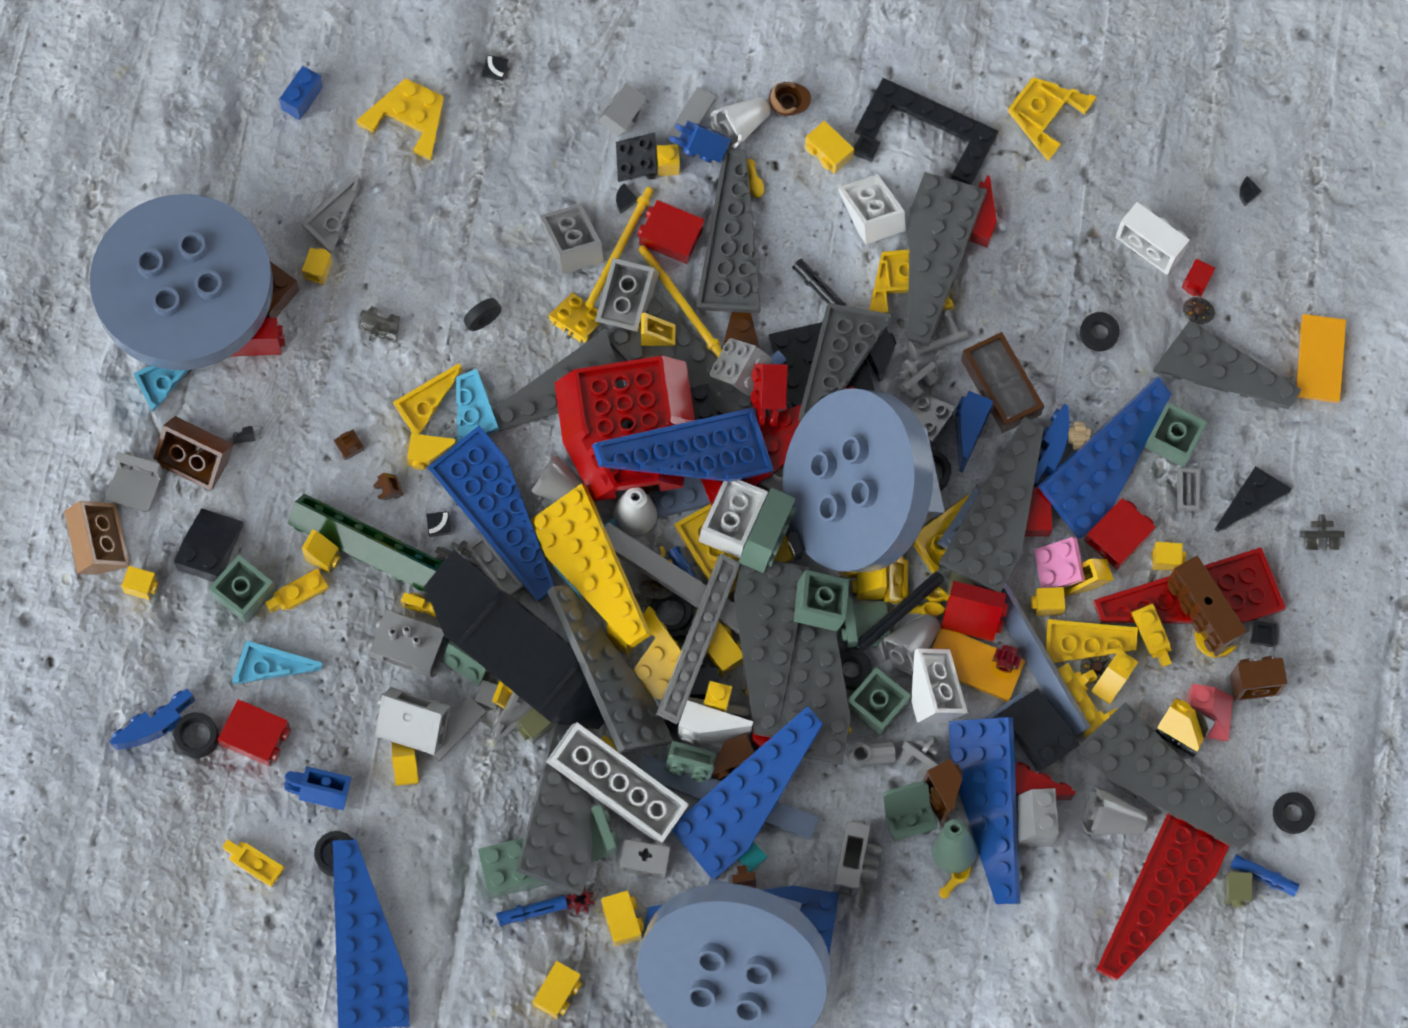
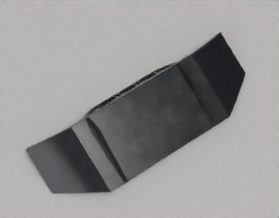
[424,550,605,729]

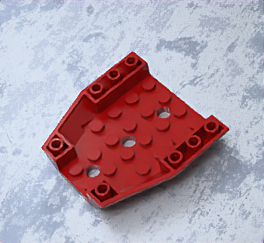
[554,356,695,502]

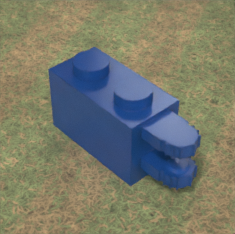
[669,120,731,163]
[284,766,351,811]

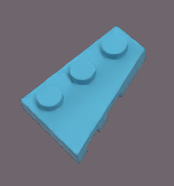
[456,369,500,442]

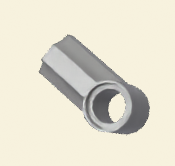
[848,742,895,768]

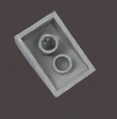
[540,204,604,274]
[595,258,659,332]

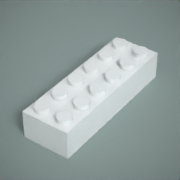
[546,723,689,843]

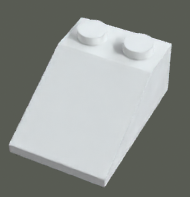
[838,174,906,244]
[699,480,768,558]
[911,649,968,723]
[678,700,753,745]

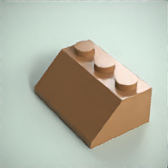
[64,501,130,575]

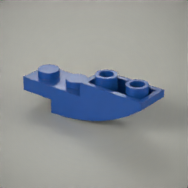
[1033,404,1069,487]
[109,688,196,750]

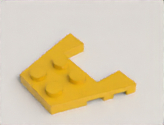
[1008,77,1097,161]
[356,78,444,160]
[869,249,954,314]
[633,606,681,700]

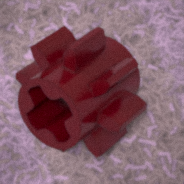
[992,645,1022,673]
[567,886,595,916]

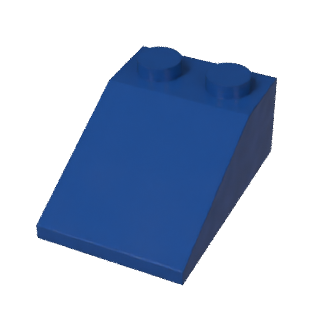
[954,391,993,473]

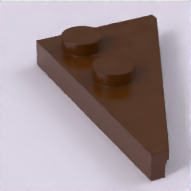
[722,312,760,350]

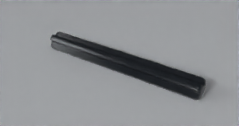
[857,571,944,651]

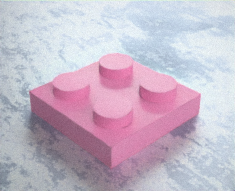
[1034,537,1085,588]

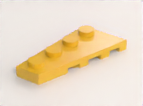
[1045,619,1138,663]

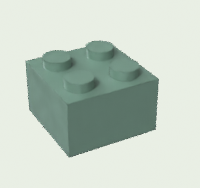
[1144,402,1207,467]
[208,555,276,623]
[794,570,849,631]
[848,667,911,736]

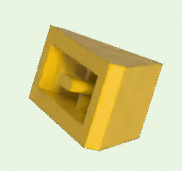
[641,313,675,346]
[391,741,419,786]

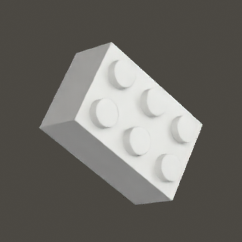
[1115,202,1190,275]

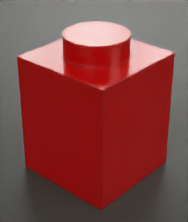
[1181,258,1215,297]

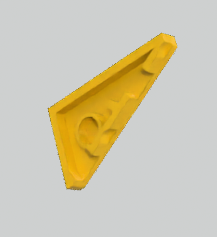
[393,363,462,434]
[913,494,970,573]

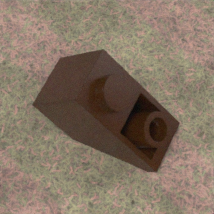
[711,733,754,780]

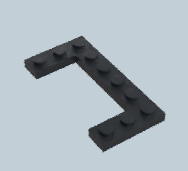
[855,78,999,185]

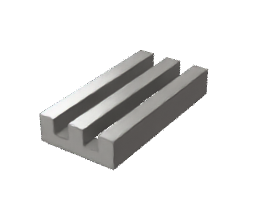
[1177,467,1201,513]

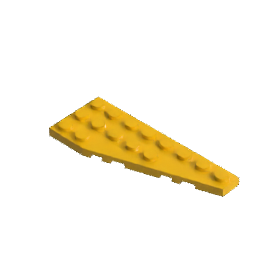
[530,483,651,647]

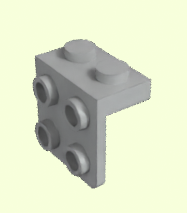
[709,338,773,397]
[107,451,164,512]

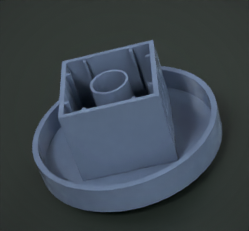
[90,194,273,370]
[783,389,945,572]
[637,878,831,1028]

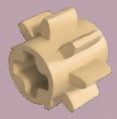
[1067,422,1091,450]

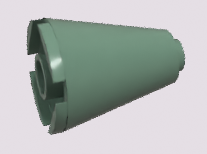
[931,819,978,873]

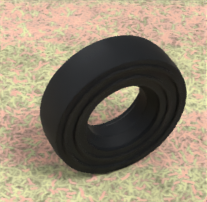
[463,298,502,331]
[1080,312,1120,352]
[839,649,872,690]
[1272,792,1315,834]

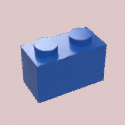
[279,65,323,120]

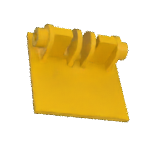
[548,292,601,343]

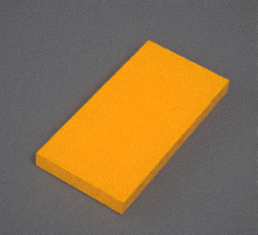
[1296,314,1346,403]
[932,628,1025,702]

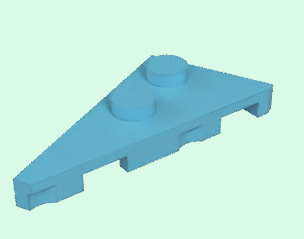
[133,365,189,412]
[232,640,323,684]

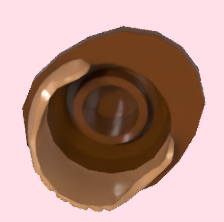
[768,82,811,117]

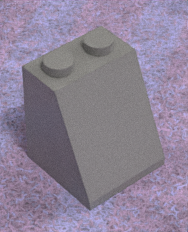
[1016,789,1059,848]

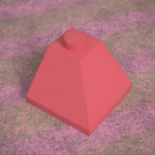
[1186,684,1233,742]

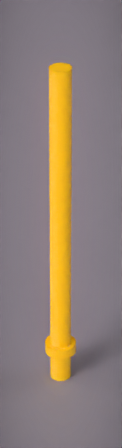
[585,187,654,308]
[638,245,722,358]

